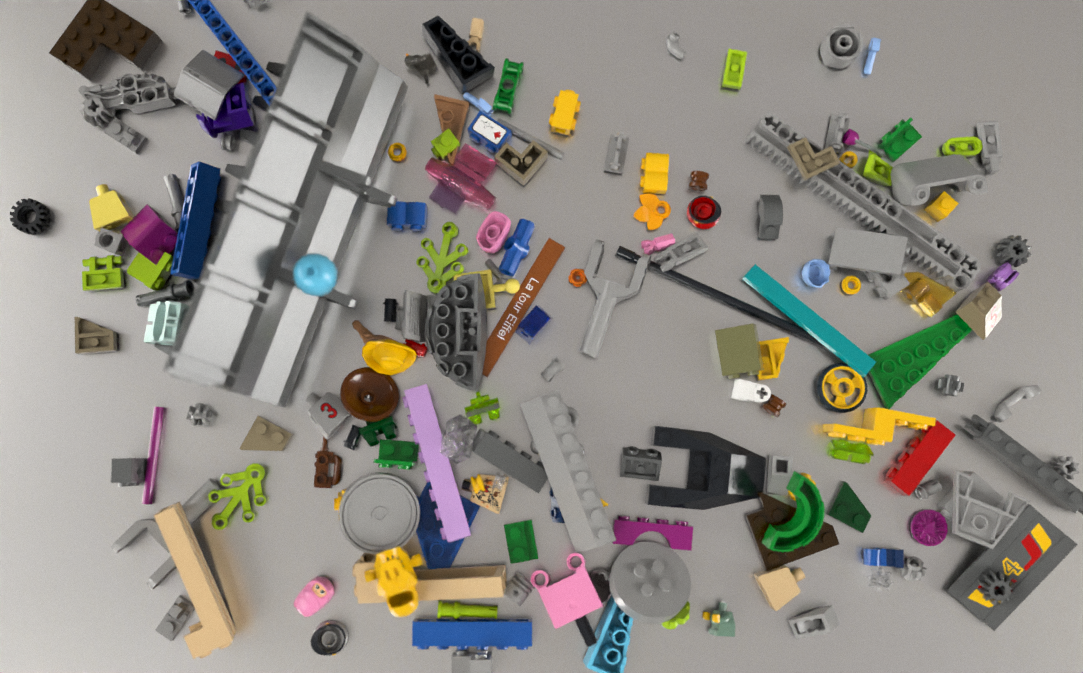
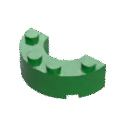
[762,471,825,552]

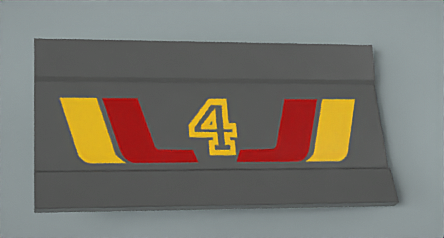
[947,504,1078,631]

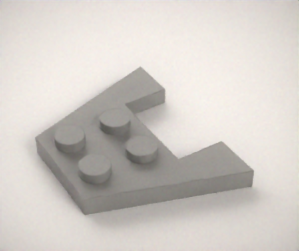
[952,470,1031,549]

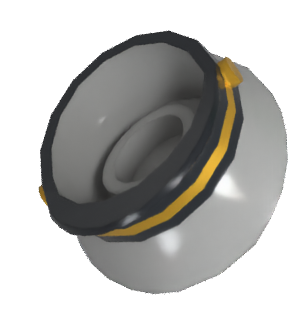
[311,621,348,656]

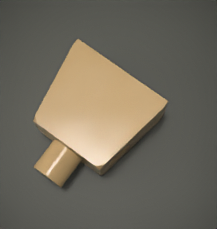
[754,565,806,611]

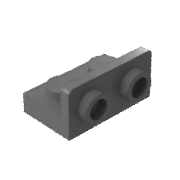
[620,446,662,481]

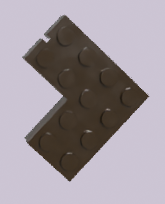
[49,0,162,81]

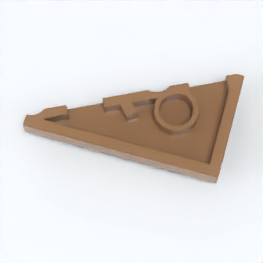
[434,94,470,166]

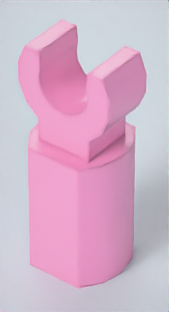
[641,233,676,255]

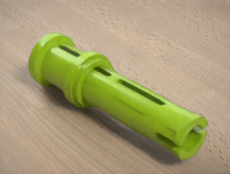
[437,600,497,620]

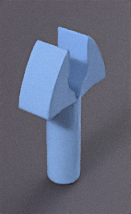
[863,37,881,75]
[463,92,494,116]

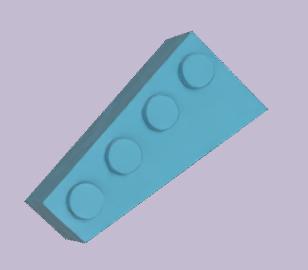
[583,596,633,673]

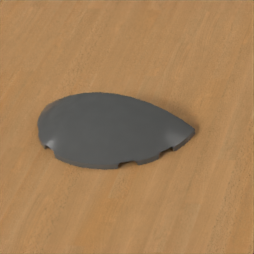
[425,273,487,391]

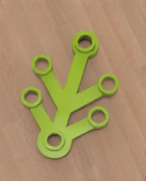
[416,222,468,294]
[208,463,266,530]

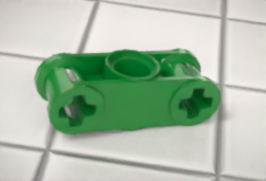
[493,58,524,115]

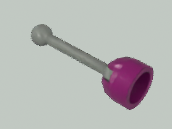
[842,129,885,157]

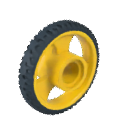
[817,363,868,413]

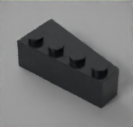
[422,15,495,94]

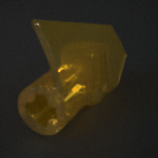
[900,272,956,317]

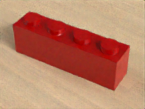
[884,420,956,496]

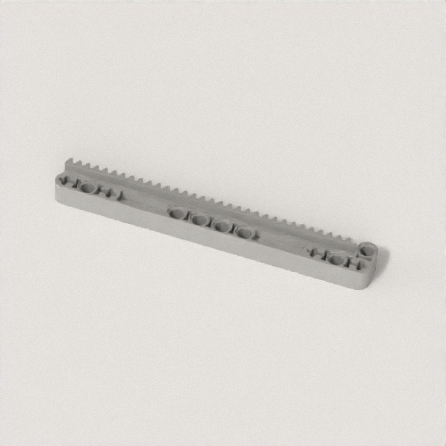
[745,113,981,292]

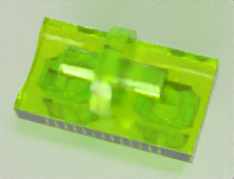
[465,391,500,425]

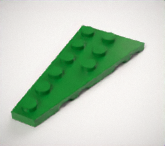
[868,314,972,409]

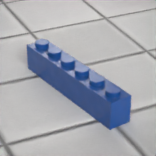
[170,161,221,280]
[412,618,532,650]

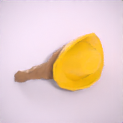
[352,320,417,375]

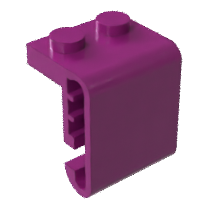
[120,204,178,265]

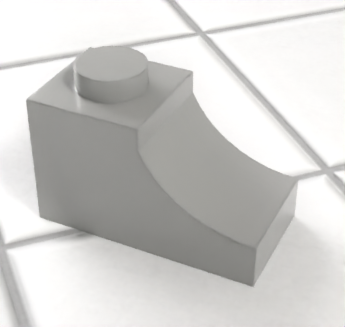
[789,605,840,639]

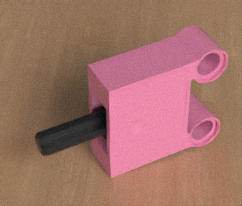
[531,553,604,647]

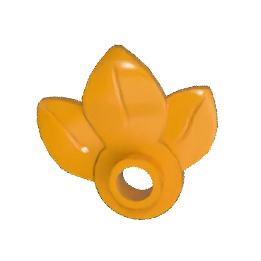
[633,193,671,230]

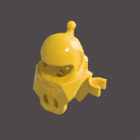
[364,546,422,617]

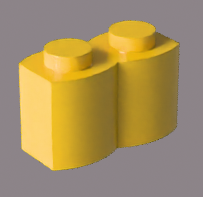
[640,152,669,194]

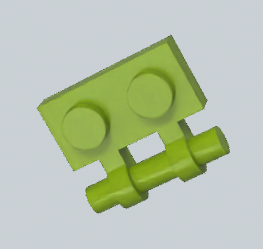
[82,255,124,291]

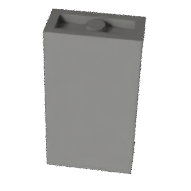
[829,227,911,279]

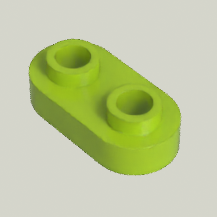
[942,137,982,157]

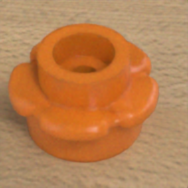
[568,268,587,287]

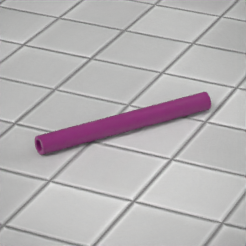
[142,407,164,505]

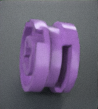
[987,262,1019,292]

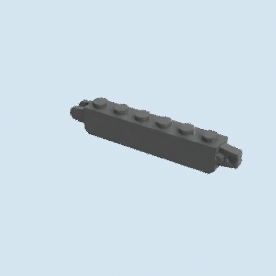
[964,414,1083,514]

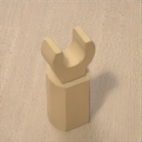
[467,18,484,52]

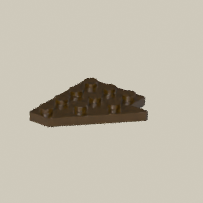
[745,492,839,571]

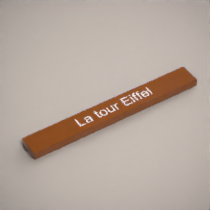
[482,238,565,378]

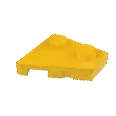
[757,337,789,381]

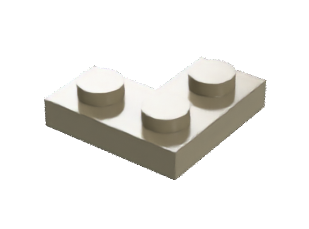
[787,137,840,181]

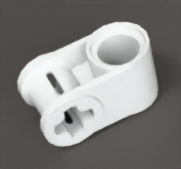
[731,379,771,403]

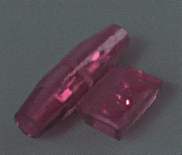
[425,143,497,210]

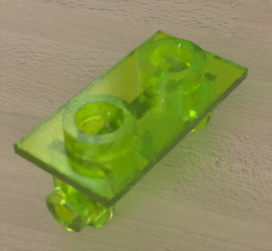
[830,439,874,464]

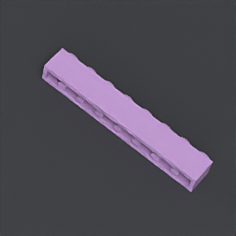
[402,384,471,543]

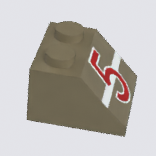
[956,282,1002,340]

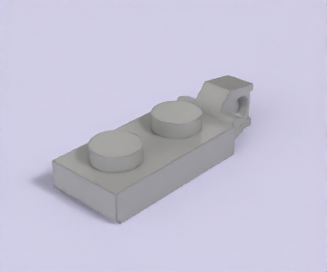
[976,121,1003,174]

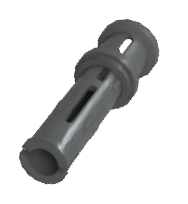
[136,280,195,307]

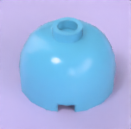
[293,253,337,296]

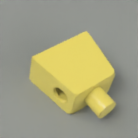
[89,184,135,232]

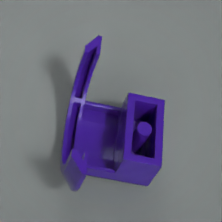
[196,83,254,138]

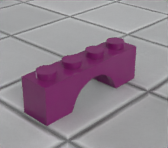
[612,515,693,551]

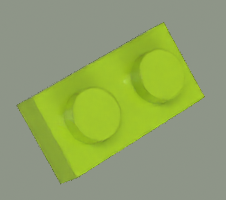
[722,49,747,90]

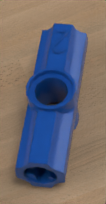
[498,218,535,277]

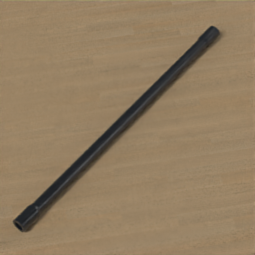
[615,246,831,352]

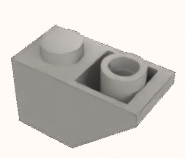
[767,455,793,496]

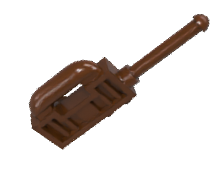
[314,436,342,488]

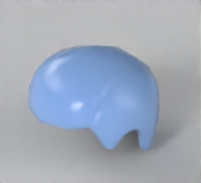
[801,259,830,288]

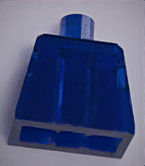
[515,305,553,345]

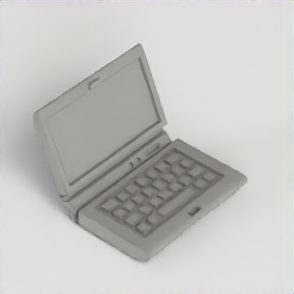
[174,50,244,121]
[402,290,438,342]

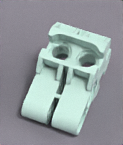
[144,301,189,346]

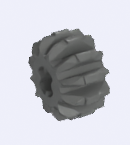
[996,235,1032,267]
[979,570,1016,605]

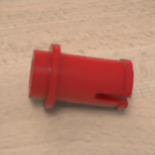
[403,339,428,358]

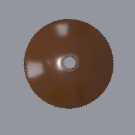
[340,367,399,422]

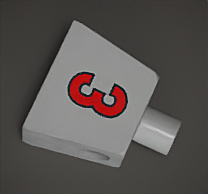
[305,392,352,440]

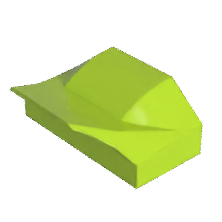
[862,150,893,186]

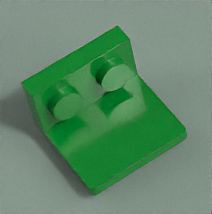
[373,439,419,469]

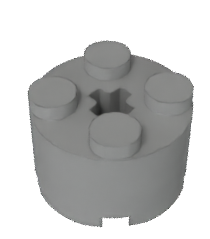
[820,24,864,68]

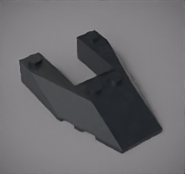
[645,426,766,510]

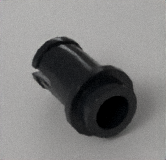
[383,298,398,322]
[343,425,361,450]

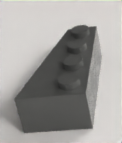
[468,428,548,493]

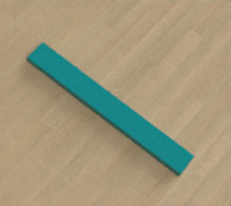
[743,264,876,377]

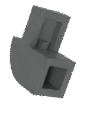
[758,195,783,239]

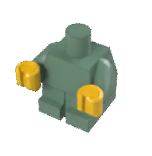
[703,602,735,637]

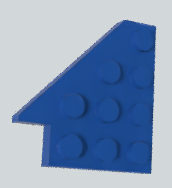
[416,482,480,569]

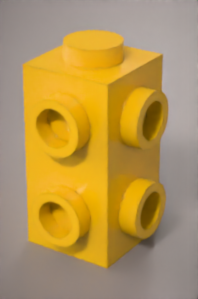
[549,90,581,136]

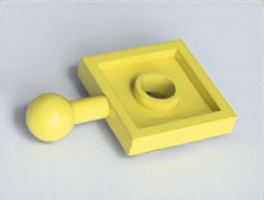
[453,269,520,309]

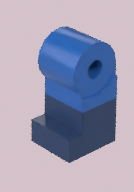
[863,547,904,568]

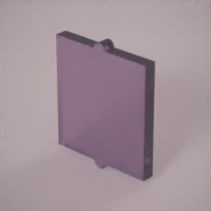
[429,171,473,214]

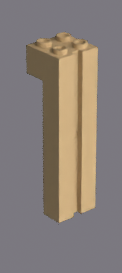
[154,501,237,659]
[352,553,507,604]

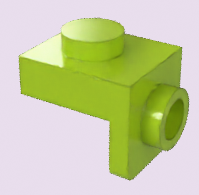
[430,129,460,161]

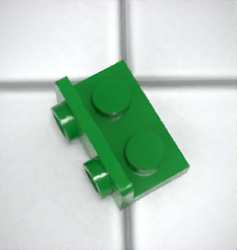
[878,117,922,162]

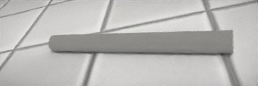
[497,118,564,159]

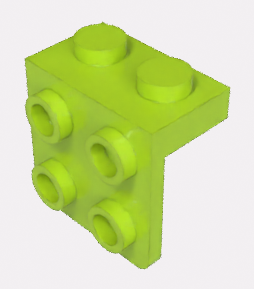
[127,252,174,291]

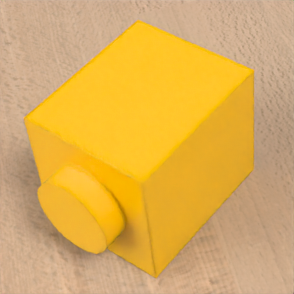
[924,191,959,222]

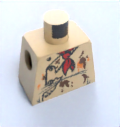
[461,474,509,514]

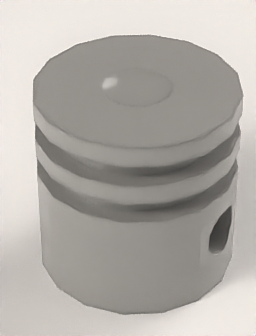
[504,572,535,606]

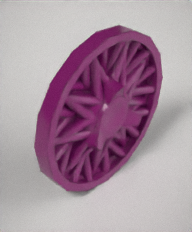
[910,510,948,546]

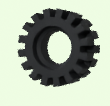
[9,198,51,235]

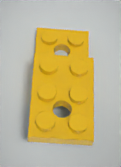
[822,407,936,446]

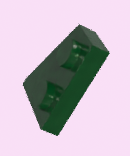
[826,481,871,533]

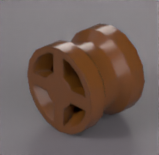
[689,171,709,191]
[762,394,787,417]

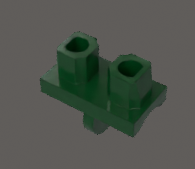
[359,416,398,447]

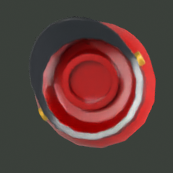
[687,195,721,229]

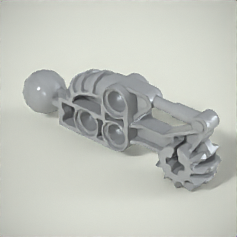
[79,73,178,127]

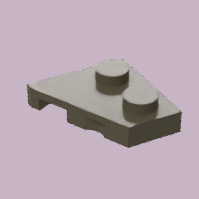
[74,317,117,354]
[239,416,293,451]

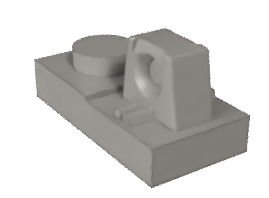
[104,117,148,154]
[155,595,195,641]

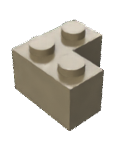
[494,140,548,186]

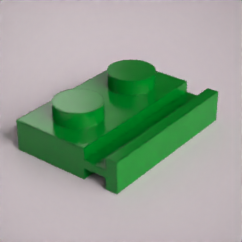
[504,519,539,564]

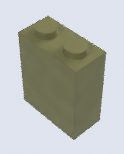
[715,323,764,379]

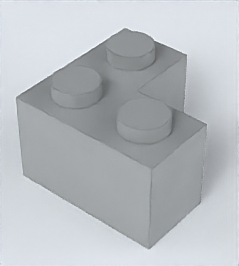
[451,649,493,673]

